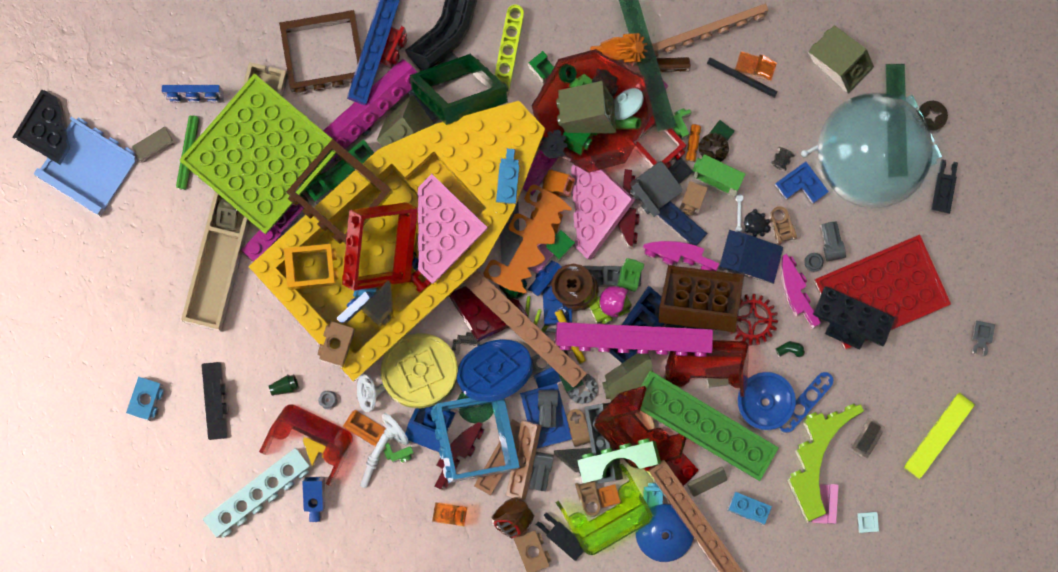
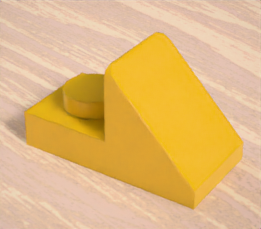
[303,437,341,467]

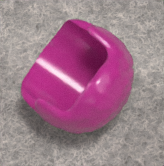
[599,286,629,317]

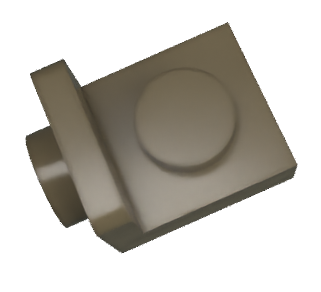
[216,198,238,229]

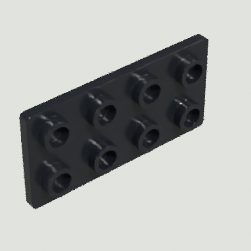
[813,286,895,350]

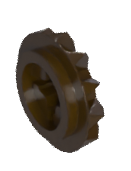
[917,100,948,131]
[699,133,729,162]

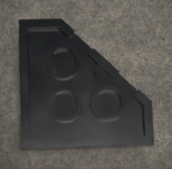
[12,89,70,165]

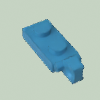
[496,148,519,204]

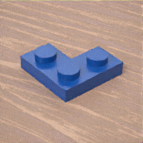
[775,161,829,204]

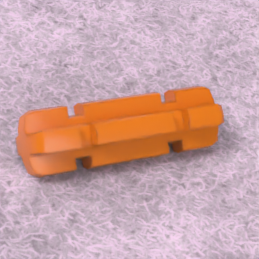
[685,124,701,162]

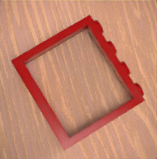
[342,202,418,291]

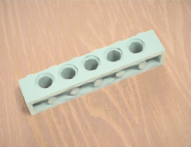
[203,448,311,538]

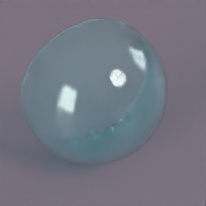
[818,92,942,208]

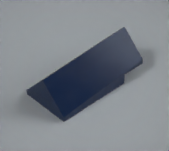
[608,286,664,363]

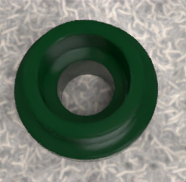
[558,64,577,83]

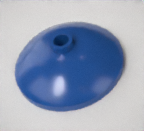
[737,372,796,430]
[636,504,694,562]

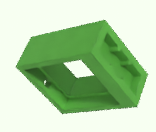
[692,154,745,197]

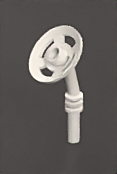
[357,374,385,412]
[360,413,409,488]

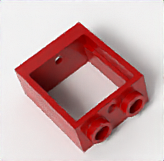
[627,112,687,168]

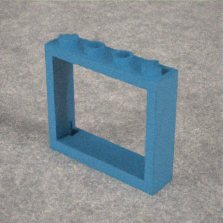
[431,398,520,483]

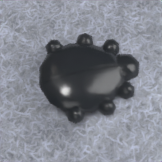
[539,130,567,158]
[744,209,771,237]

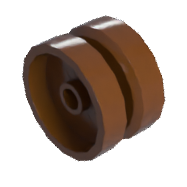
[551,263,599,311]

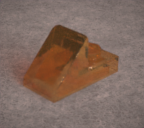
[735,51,777,82]
[432,502,468,527]

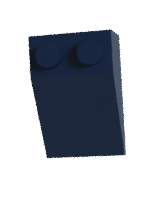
[718,230,783,284]

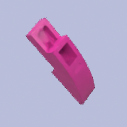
[241,204,304,262]
[642,241,719,271]
[781,253,821,329]

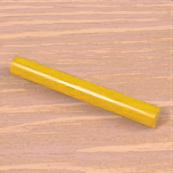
[554,309,586,364]

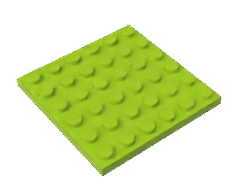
[179,73,336,235]

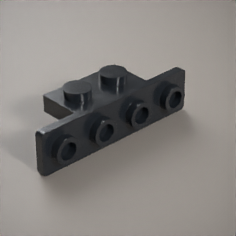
[201,362,228,440]

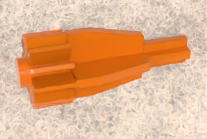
[590,33,648,63]

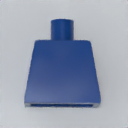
[302,477,325,522]

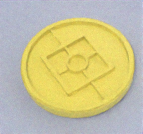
[381,333,458,408]

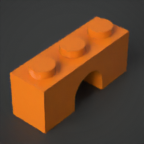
[530,169,575,233]

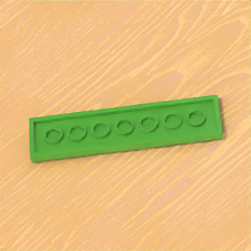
[630,371,779,481]

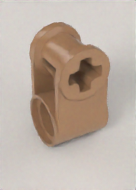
[769,206,797,245]
[567,409,590,447]
[575,481,601,517]

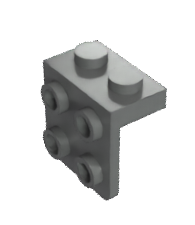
[630,161,683,217]

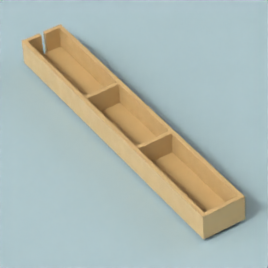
[181,62,288,332]

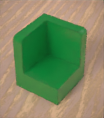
[528,51,557,83]
[546,230,575,261]

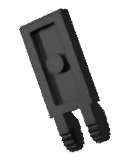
[930,159,958,215]
[535,512,588,561]

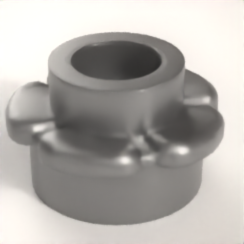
[318,391,337,410]

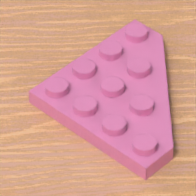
[571,152,635,260]
[418,174,488,284]

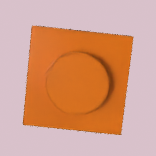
[597,484,620,508]

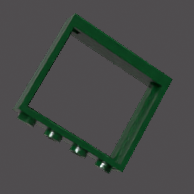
[410,53,508,125]

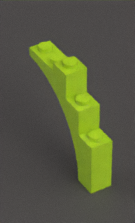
[787,403,864,522]

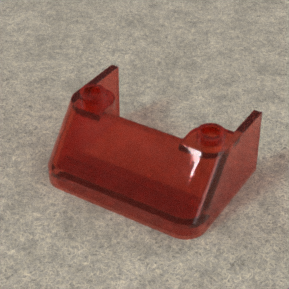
[665,340,749,397]
[594,386,686,469]
[259,404,353,487]

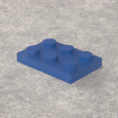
[162,85,224,103]
[520,383,572,449]

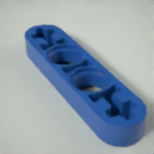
[778,372,834,433]

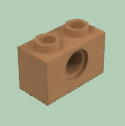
[680,181,708,216]
[317,321,355,368]
[514,530,551,572]

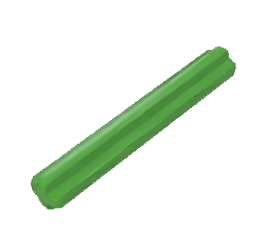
[176,115,199,190]

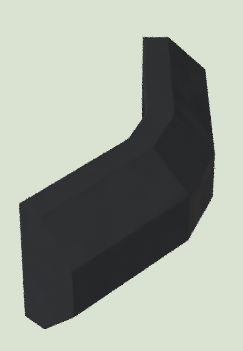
[405,0,477,70]

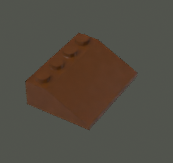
[659,265,744,333]

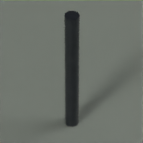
[707,57,778,98]

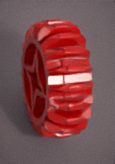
[729,294,778,346]

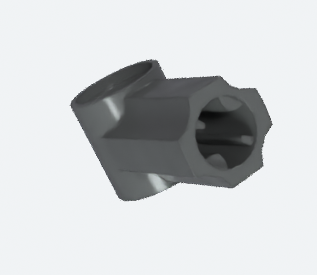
[820,221,846,261]
[538,389,558,428]
[529,452,554,492]

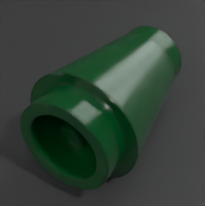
[269,374,299,396]

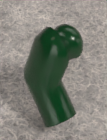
[775,341,805,357]

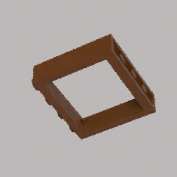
[279,10,362,94]
[286,139,393,244]

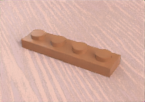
[474,419,521,496]
[506,420,542,500]

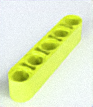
[495,5,524,96]
[904,392,975,479]

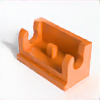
[343,410,386,447]

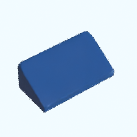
[534,368,561,388]

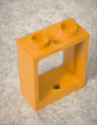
[284,244,339,290]

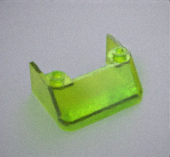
[555,464,652,555]

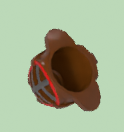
[491,497,535,539]

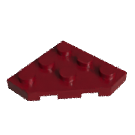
[449,286,528,342]

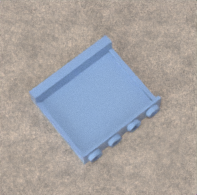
[34,117,138,217]

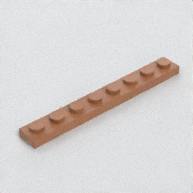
[623,3,769,66]
[463,270,587,388]
[647,460,743,572]

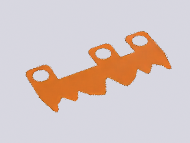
[483,185,572,293]

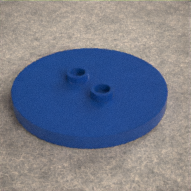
[457,339,533,402]

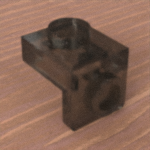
[592,68,619,97]
[452,332,481,355]

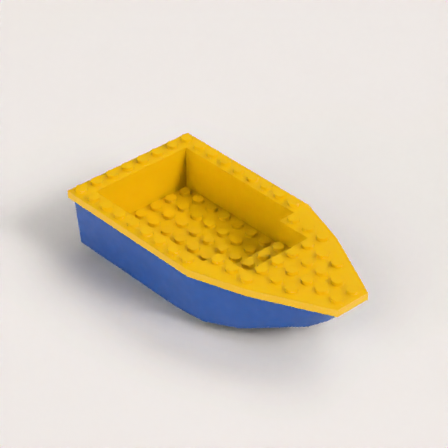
[248,101,545,382]

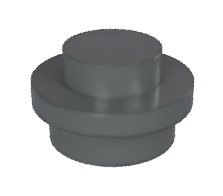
[804,253,824,272]

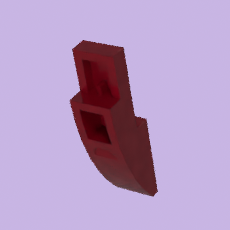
[618,169,640,249]
[434,422,485,491]

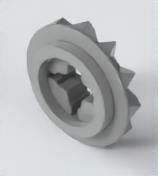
[568,374,598,404]

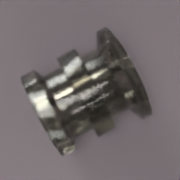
[770,147,795,172]

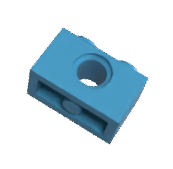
[126,376,164,422]
[727,492,772,525]

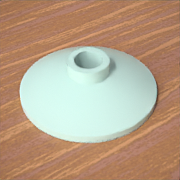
[614,88,644,120]

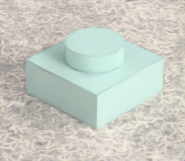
[857,512,879,533]

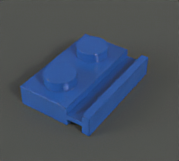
[543,286,572,326]

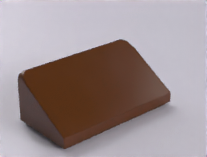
[651,57,691,73]

